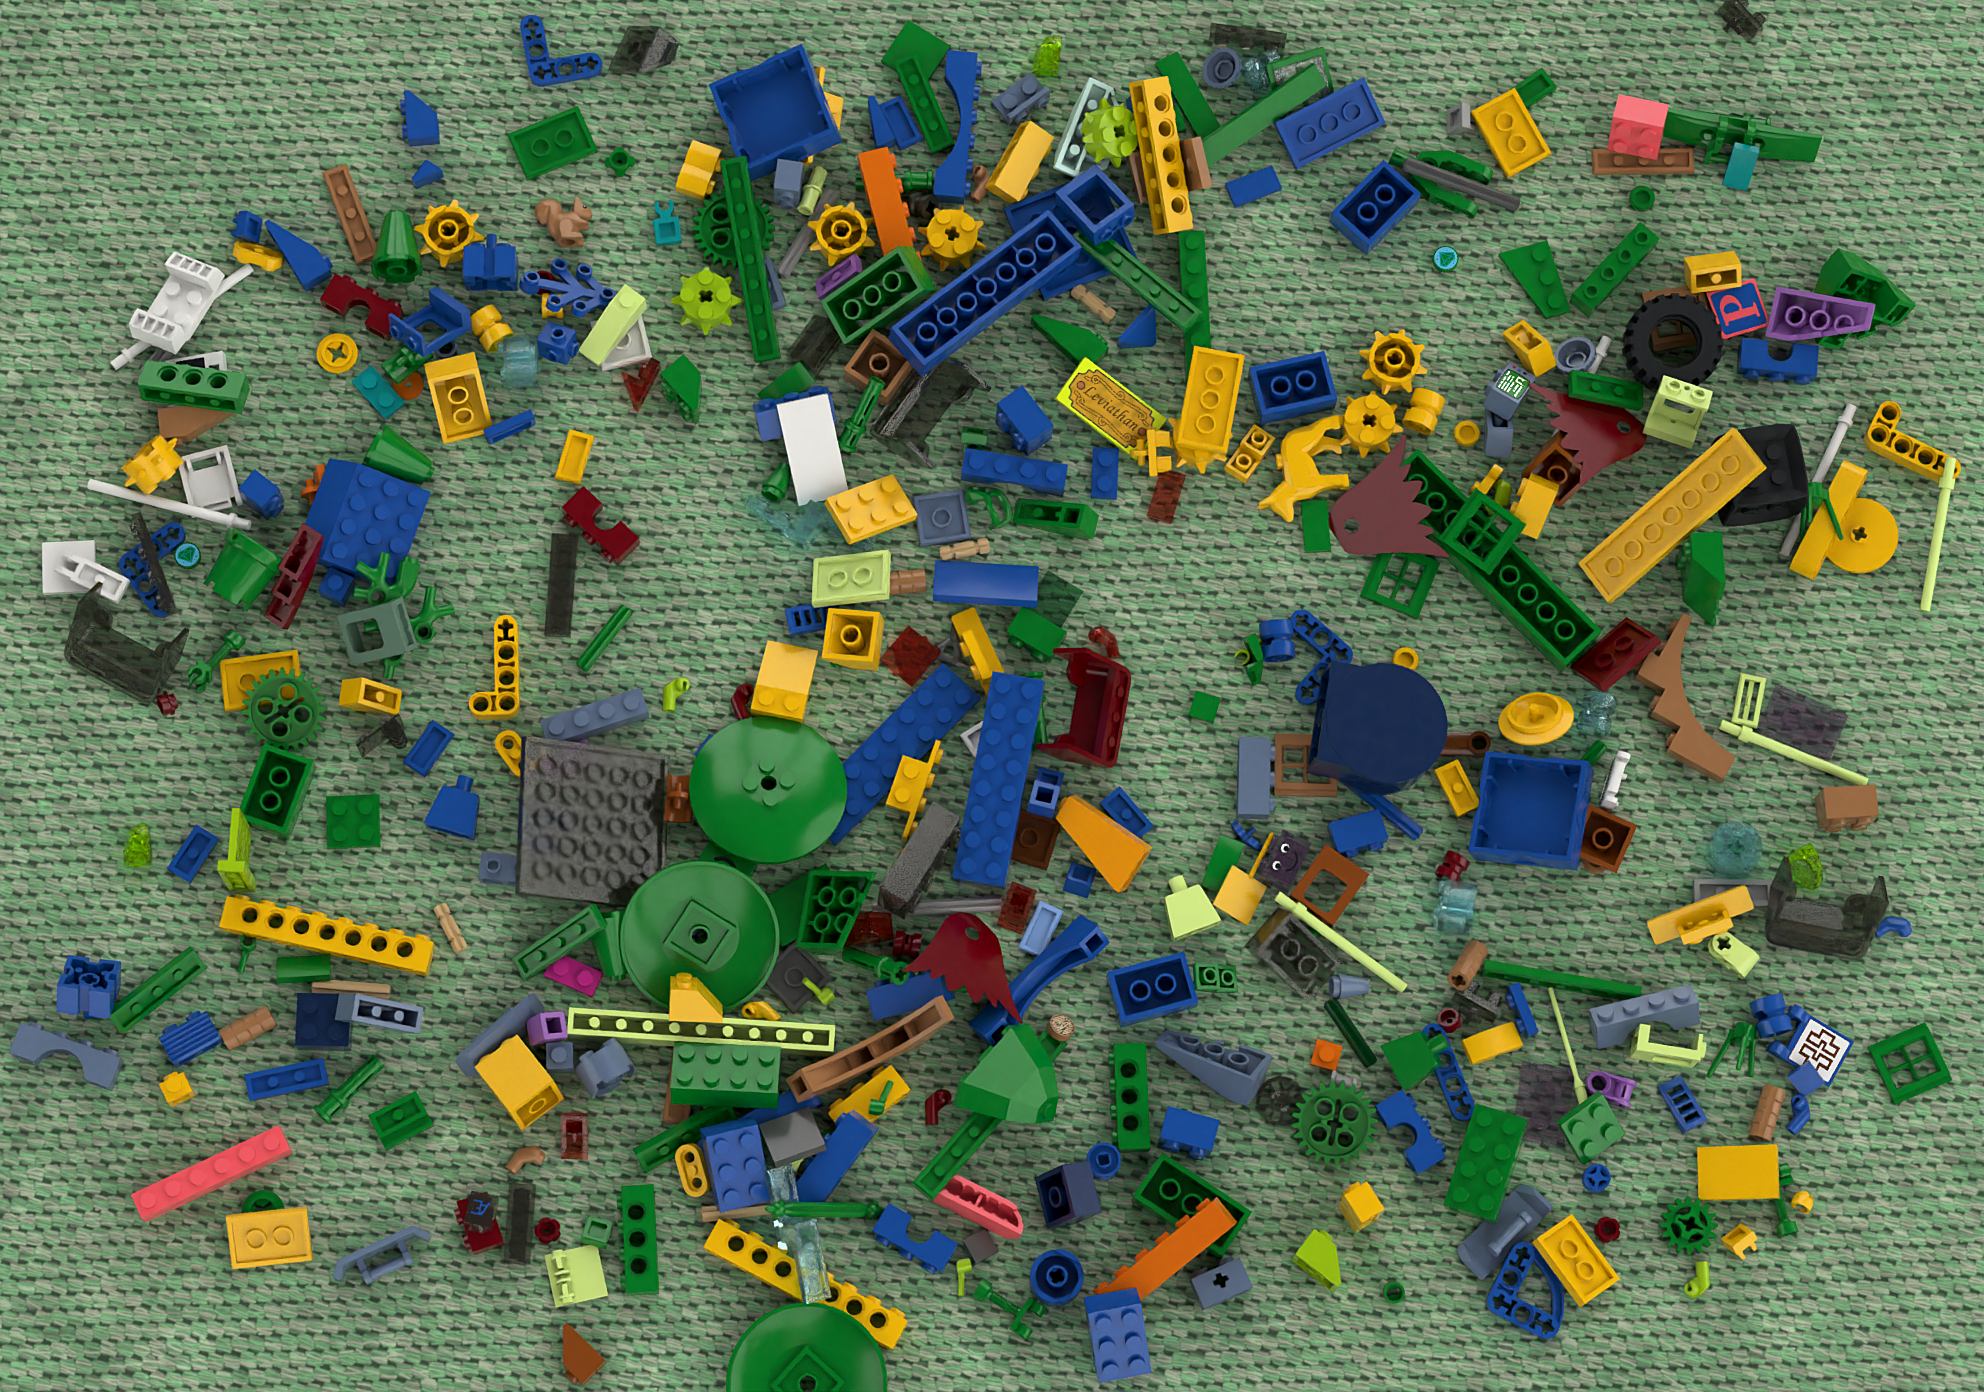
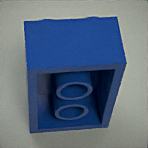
[1329,160,1421,256]
[1248,351,1337,425]
[1106,952,1198,1028]
[700,1116,772,1213]
[1083,1287,1152,1383]

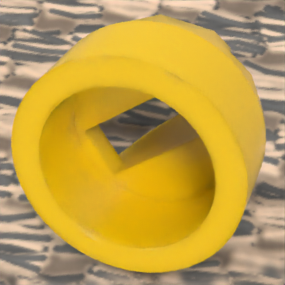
[1790,1191,1814,1214]

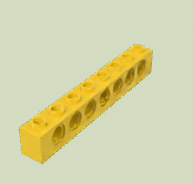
[219,894,435,977]
[704,1218,908,1352]

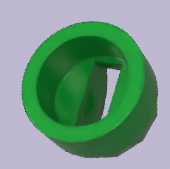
[1383,1281,1405,1304]

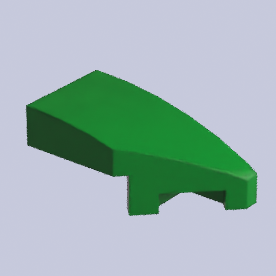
[1242,633,1263,686]

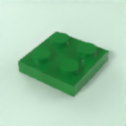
[326,794,381,850]
[1556,1091,1625,1165]

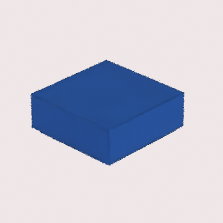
[1787,1060,1825,1097]

